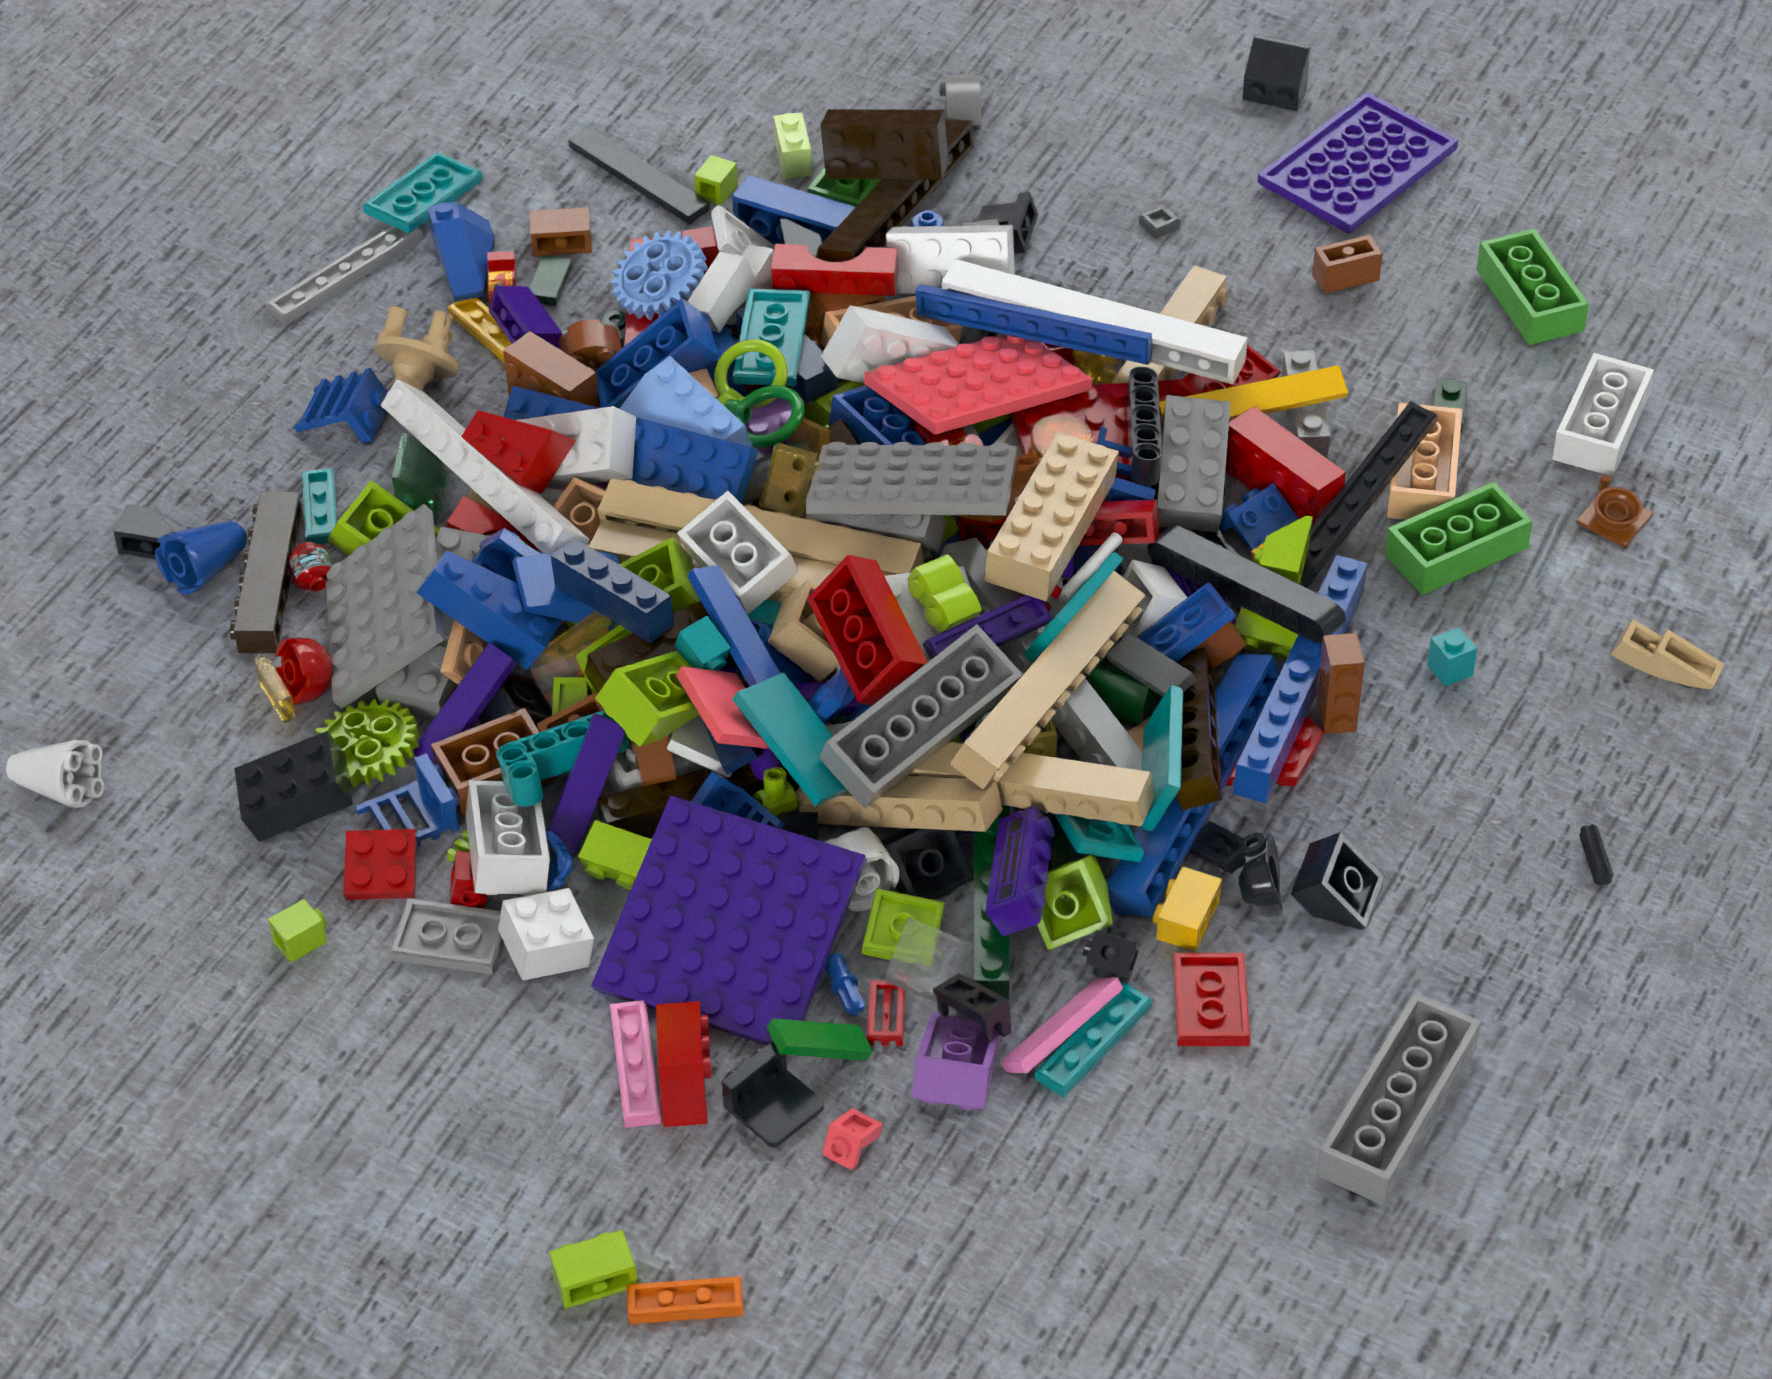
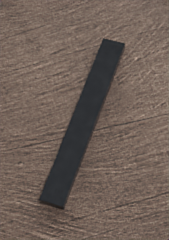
[1299,401,1438,588]

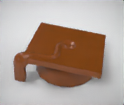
[1576,474,1653,548]

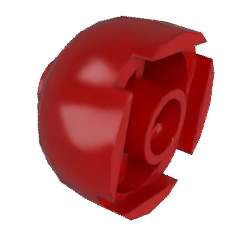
[275,637,333,705]

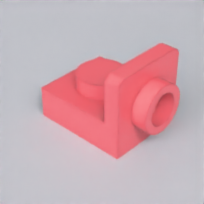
[823,1108,883,1170]

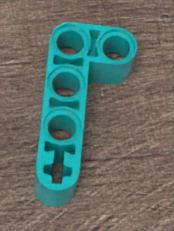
[496,710,630,807]

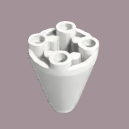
[6,740,104,808]

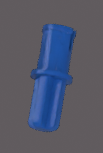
[824,953,865,1016]

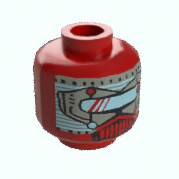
[288,542,333,592]

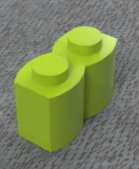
[907,554,982,633]

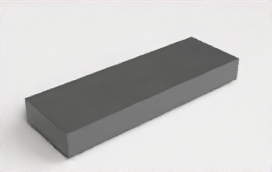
[1106,633,1196,697]

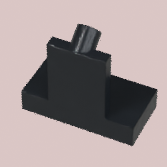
[977,192,1038,253]

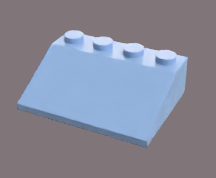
[620,356,753,447]

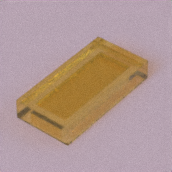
[254,654,295,723]

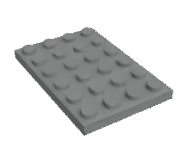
[806,442,1018,515]
[326,504,445,709]

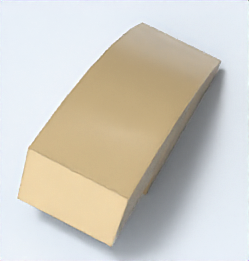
[1610,619,1725,690]

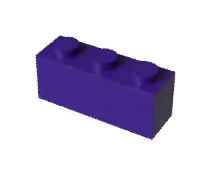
[489,286,563,349]

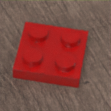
[344,829,417,900]

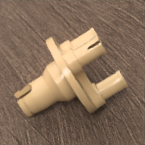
[374,306,460,391]

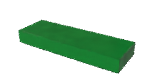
[767,1019,873,1061]

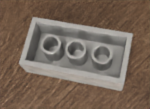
[1156,395,1230,533]

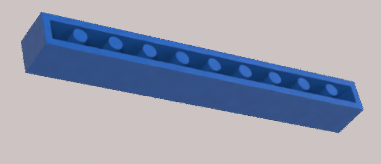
[1233,555,1368,803]
[1107,654,1280,917]

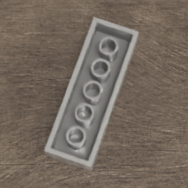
[375,527,490,721]
[818,624,1023,809]
[1316,993,1481,1206]

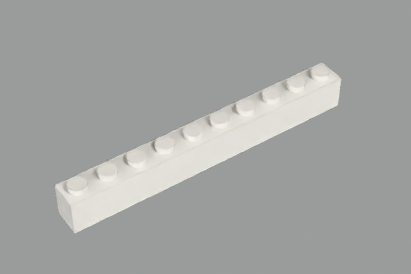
[942,259,1247,384]
[381,379,590,554]

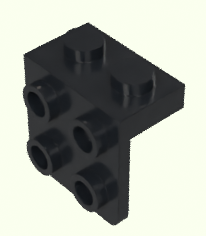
[721,1041,824,1148]

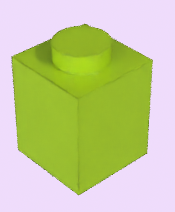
[694,155,738,206]
[268,899,327,963]

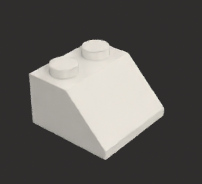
[1121,560,1187,639]

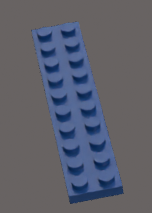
[503,386,759,504]

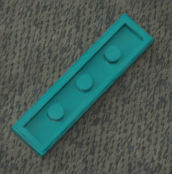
[1035,981,1152,1098]

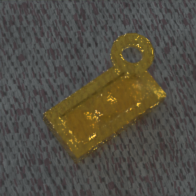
[538,611,612,665]

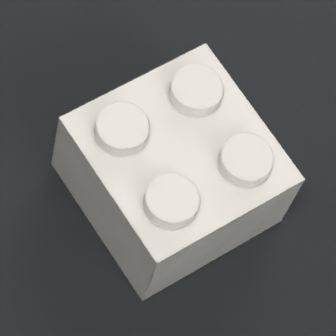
[498,888,594,981]

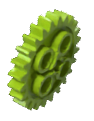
[316,699,420,788]

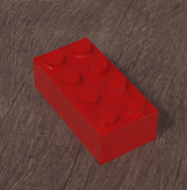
[1225,406,1346,527]
[807,555,928,706]

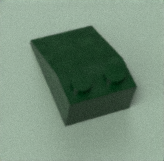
[1084,641,1161,725]

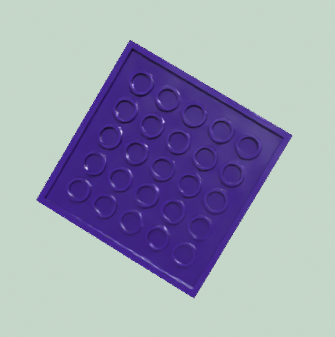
[591,796,867,1046]

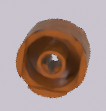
[559,319,622,371]

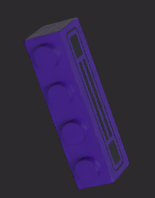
[985,806,1054,936]

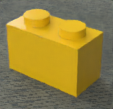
[1153,866,1222,952]

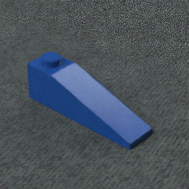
[427,202,495,302]

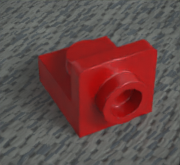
[450,851,488,908]

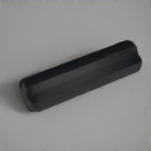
[1579,824,1614,886]

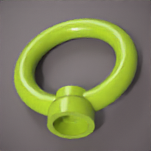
[714,339,788,410]

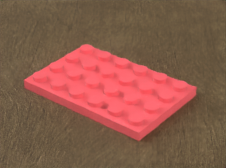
[864,334,1093,435]

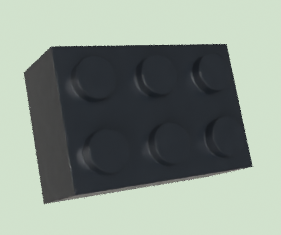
[234,731,353,842]

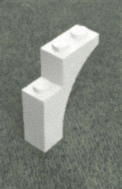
[687,245,774,333]

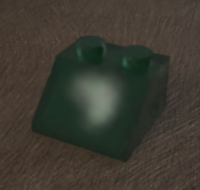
[392,433,450,524]

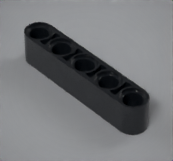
[1126,367,1162,486]

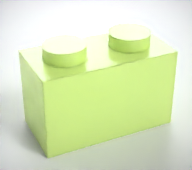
[774,113,812,179]

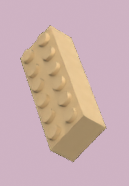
[984,432,1119,601]

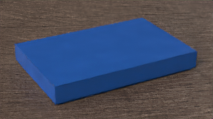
[1137,582,1236,662]

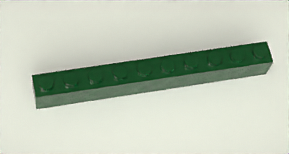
[973,711,1010,1000]

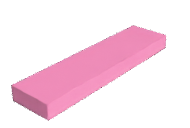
[1000,977,1123,1073]
[610,1000,661,1128]

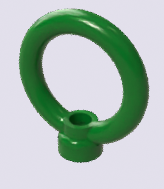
[724,385,804,448]

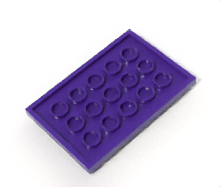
[1257,91,1458,234]

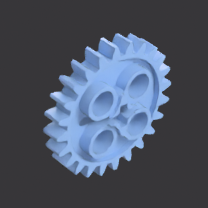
[611,230,708,320]

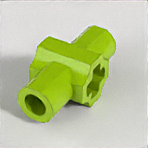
[753,767,798,820]

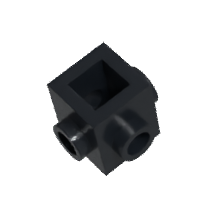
[1083,926,1141,978]

